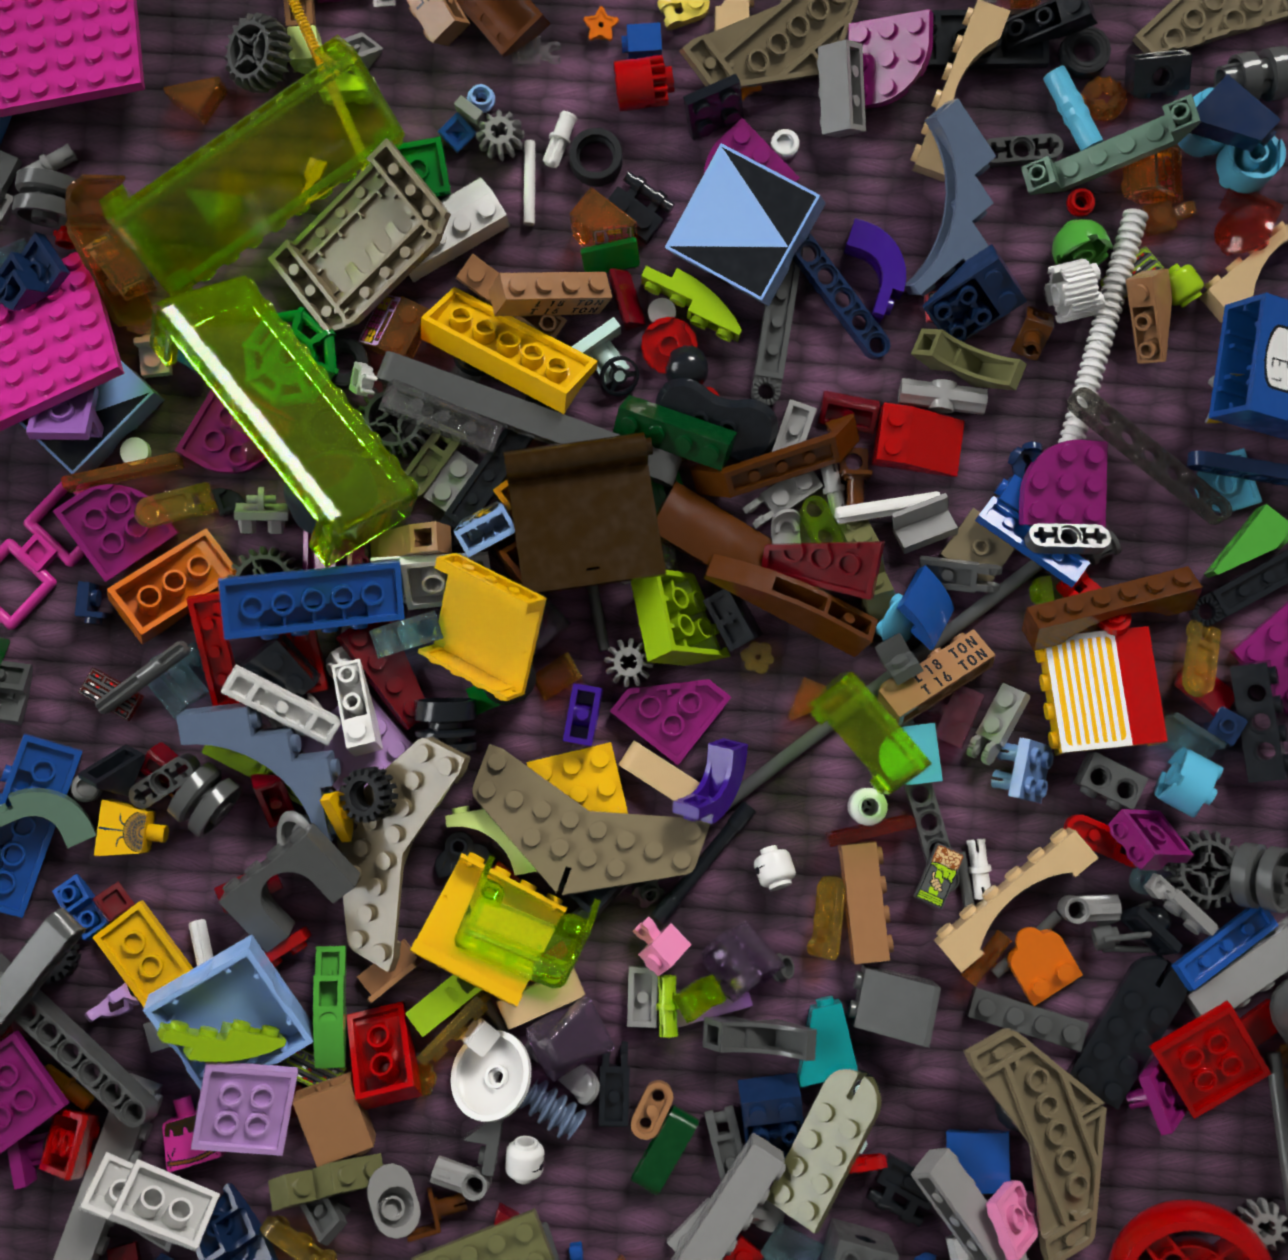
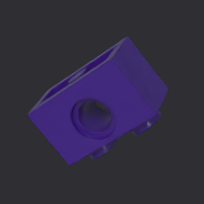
[563,683,603,746]

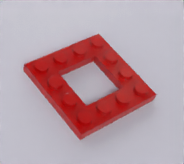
[186,591,329,706]

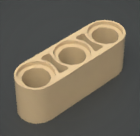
[618,740,700,801]
[496,967,585,1029]

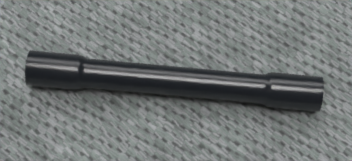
[651,801,756,925]

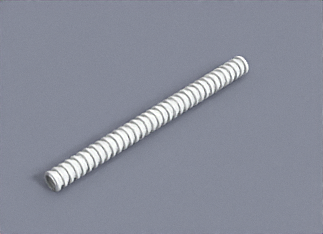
[1058,208,1149,443]

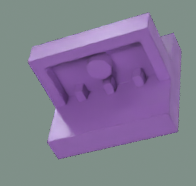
[26,387,104,440]

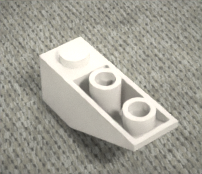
[331,658,383,756]

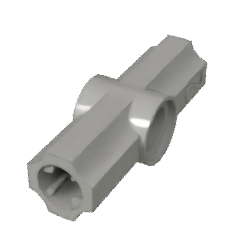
[898,378,988,415]

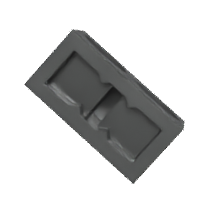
[1073,752,1149,811]

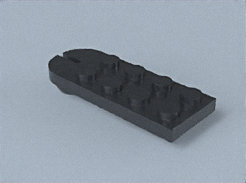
[926,9,1049,69]
[1066,955,1187,1109]

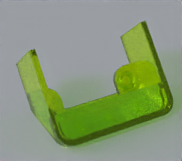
[806,671,931,795]
[454,855,600,988]

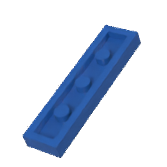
[975,496,1090,588]
[1171,906,1279,991]

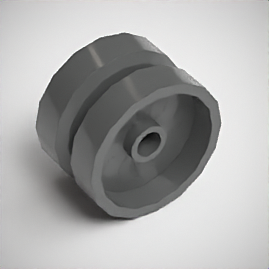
[12,168,82,229]
[167,762,243,838]
[1230,842,1288,913]

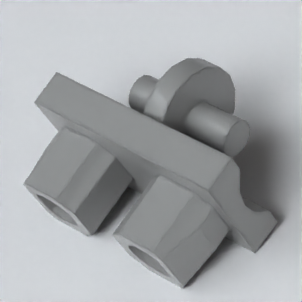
[234,487,289,534]

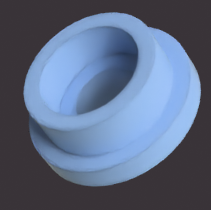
[467,84,495,113]

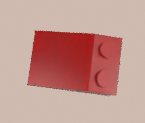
[872,402,965,477]
[346,1001,422,1110]
[39,1108,100,1180]

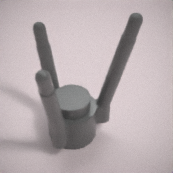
[1091,901,1153,953]

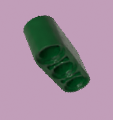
[631,1104,699,1196]

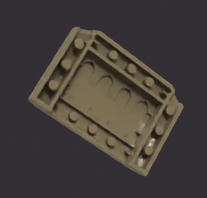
[268,138,451,332]

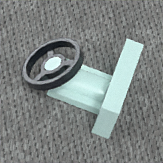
[572,317,639,396]

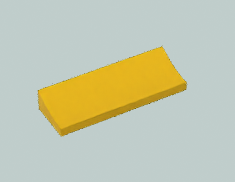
[421,287,598,414]

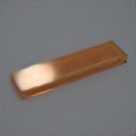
[61,452,185,493]

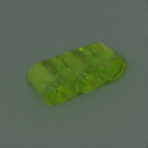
[800,495,844,543]

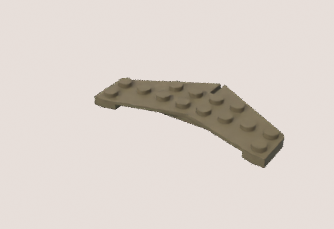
[679,0,859,88]
[336,737,471,972]
[472,744,710,896]
[964,1028,1107,1260]

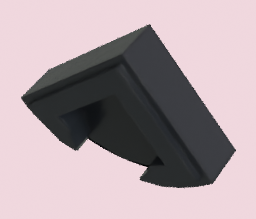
[212,488,247,518]

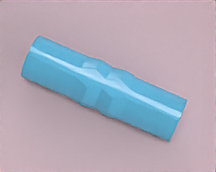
[1043,66,1104,151]

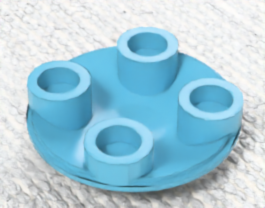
[876,593,913,642]

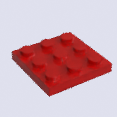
[1149,1001,1272,1119]

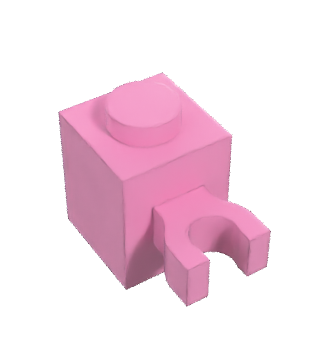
[633,916,692,976]

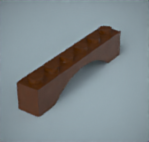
[1022,566,1203,651]

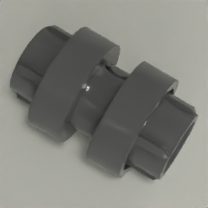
[1214,45,1288,102]

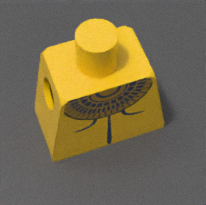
[94,799,169,856]

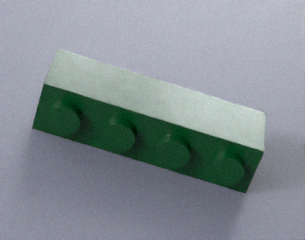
[613,395,737,471]

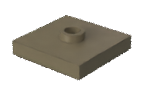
[939,508,1015,581]

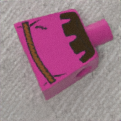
[162,1094,226,1172]

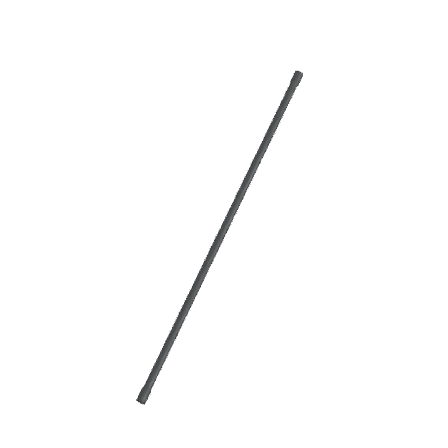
[542,533,1075,955]

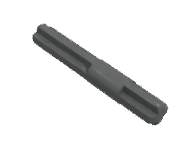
[95,641,190,714]

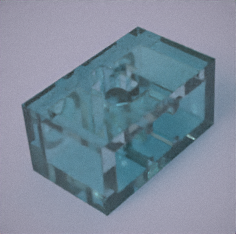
[369,610,443,659]

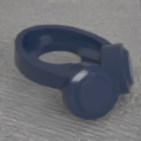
[1008,441,1042,479]

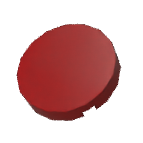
[641,317,698,374]
[849,1153,888,1173]

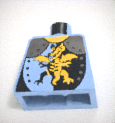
[454,501,515,558]

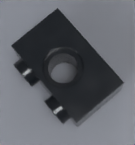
[1124,49,1192,99]

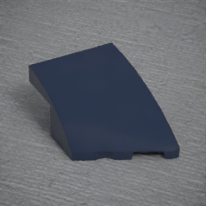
[0,232,70,311]
[195,1183,279,1260]

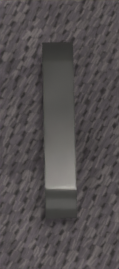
[987,133,1063,168]
[1024,523,1111,554]
[129,753,200,809]

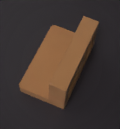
[357,939,422,1003]

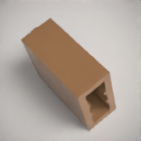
[292,1071,376,1167]

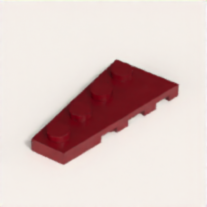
[761,541,885,600]
[336,621,425,731]

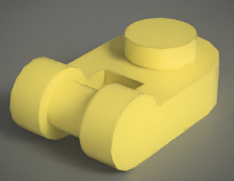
[657,0,710,30]

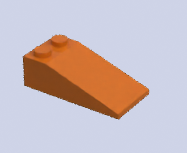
[107,528,237,645]

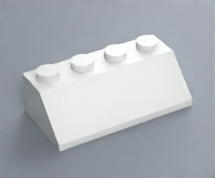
[409,178,510,283]

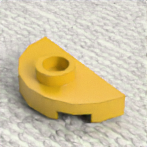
[320,791,353,843]

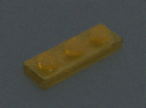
[416,990,491,1066]

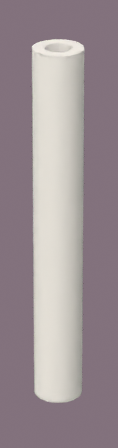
[524,140,535,226]

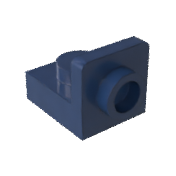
[75,581,113,625]
[1200,707,1247,747]

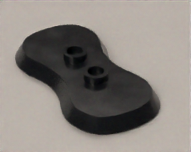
[655,378,778,463]

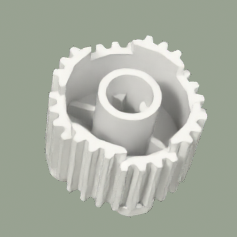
[1044,258,1105,324]

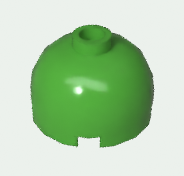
[1052,219,1113,265]

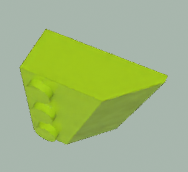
[631,569,730,666]

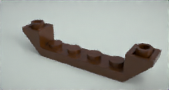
[689,414,860,498]

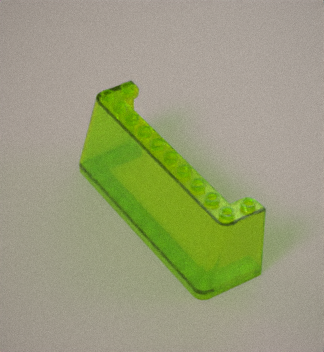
[99,34,405,298]
[149,275,419,567]

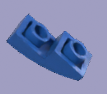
[52,874,110,941]

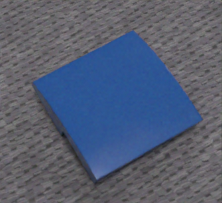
[897,565,954,650]
[946,1129,1011,1194]

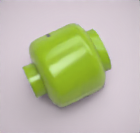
[1169,263,1204,308]

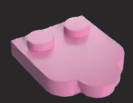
[986,1180,1038,1260]

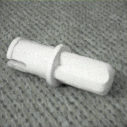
[543,111,577,168]

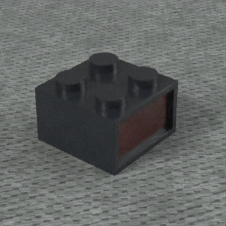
[239,633,321,720]

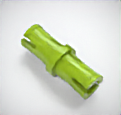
[656,975,680,1038]

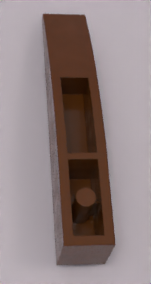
[704,554,878,658]

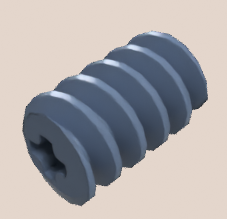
[519,1078,586,1141]

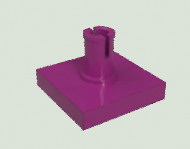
[1126,1056,1188,1135]

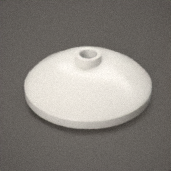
[451,1030,531,1122]

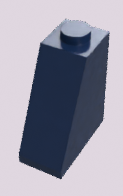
[1190,74,1281,152]

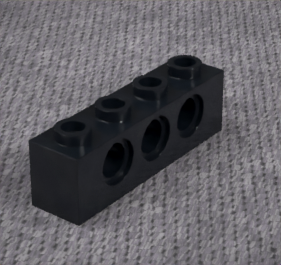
[1230,660,1288,783]

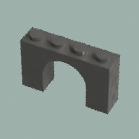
[218,823,361,952]

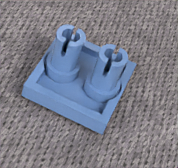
[991,738,1053,804]

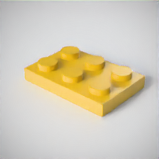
[92,900,193,1007]

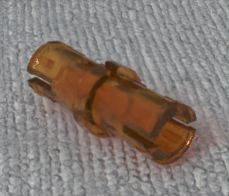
[961,929,1013,987]

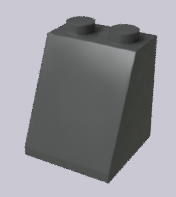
[848,964,941,1048]

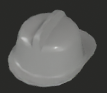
[367,1164,421,1239]

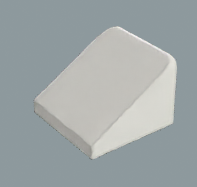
[460,1015,500,1057]

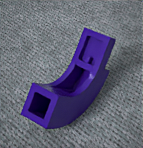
[843,218,906,323]
[673,738,748,824]

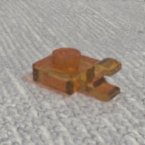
[1140,199,1197,236]

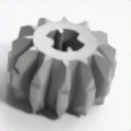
[476,109,525,162]
[604,638,653,687]
[1237,1197,1288,1251]

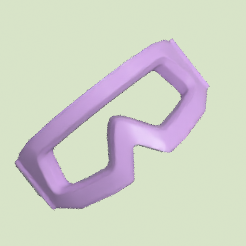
[85,983,139,1022]

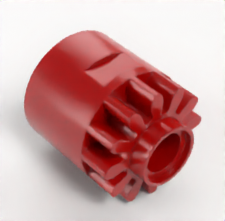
[613,55,675,112]

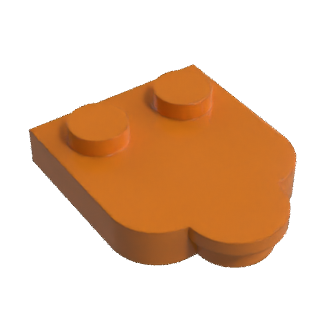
[1007,927,1083,1006]

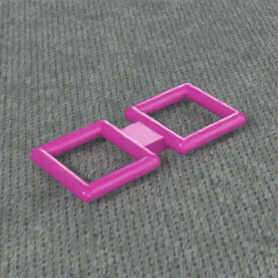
[0,476,86,630]

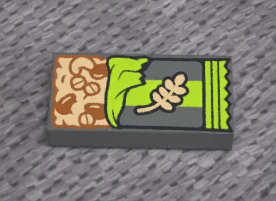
[914,842,965,909]

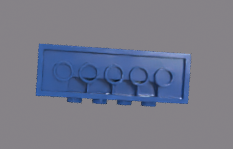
[218,560,405,640]
[0,733,83,918]

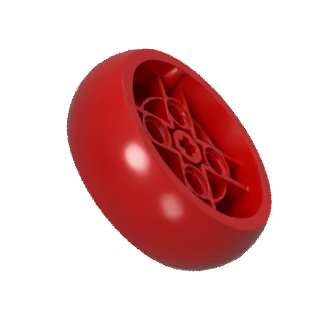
[1109,1199,1272,1260]

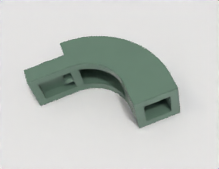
[0,788,96,848]

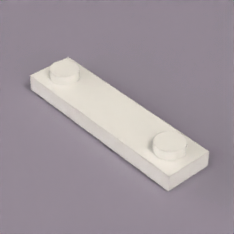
[221,664,342,746]

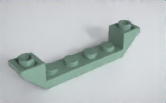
[1021,94,1201,195]

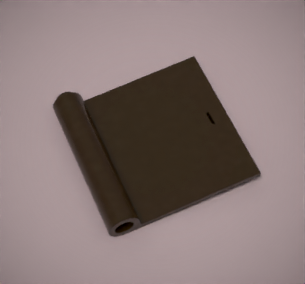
[504,432,666,594]

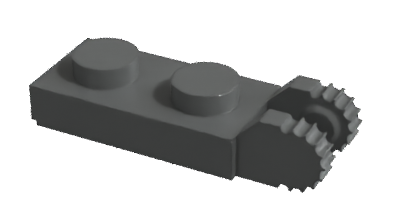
[919,556,1002,593]

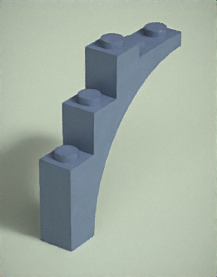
[905,99,996,296]
[176,703,341,842]

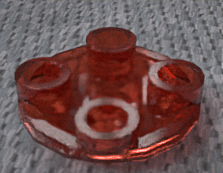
[1214,205,1274,255]

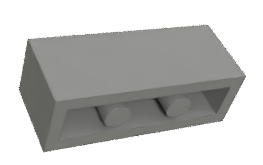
[817,39,866,138]

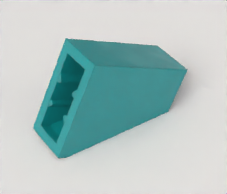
[797,996,858,1087]

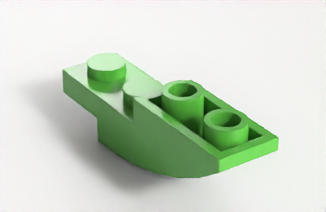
[313,946,347,1069]

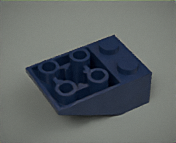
[922,244,1027,342]
[738,1073,804,1160]

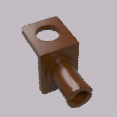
[1011,306,1054,360]
[839,448,872,505]
[407,1186,468,1242]

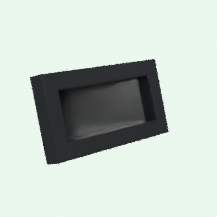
[78,744,145,796]

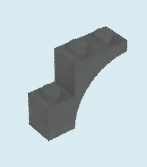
[703,1016,817,1061]

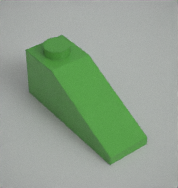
[1204,504,1288,578]

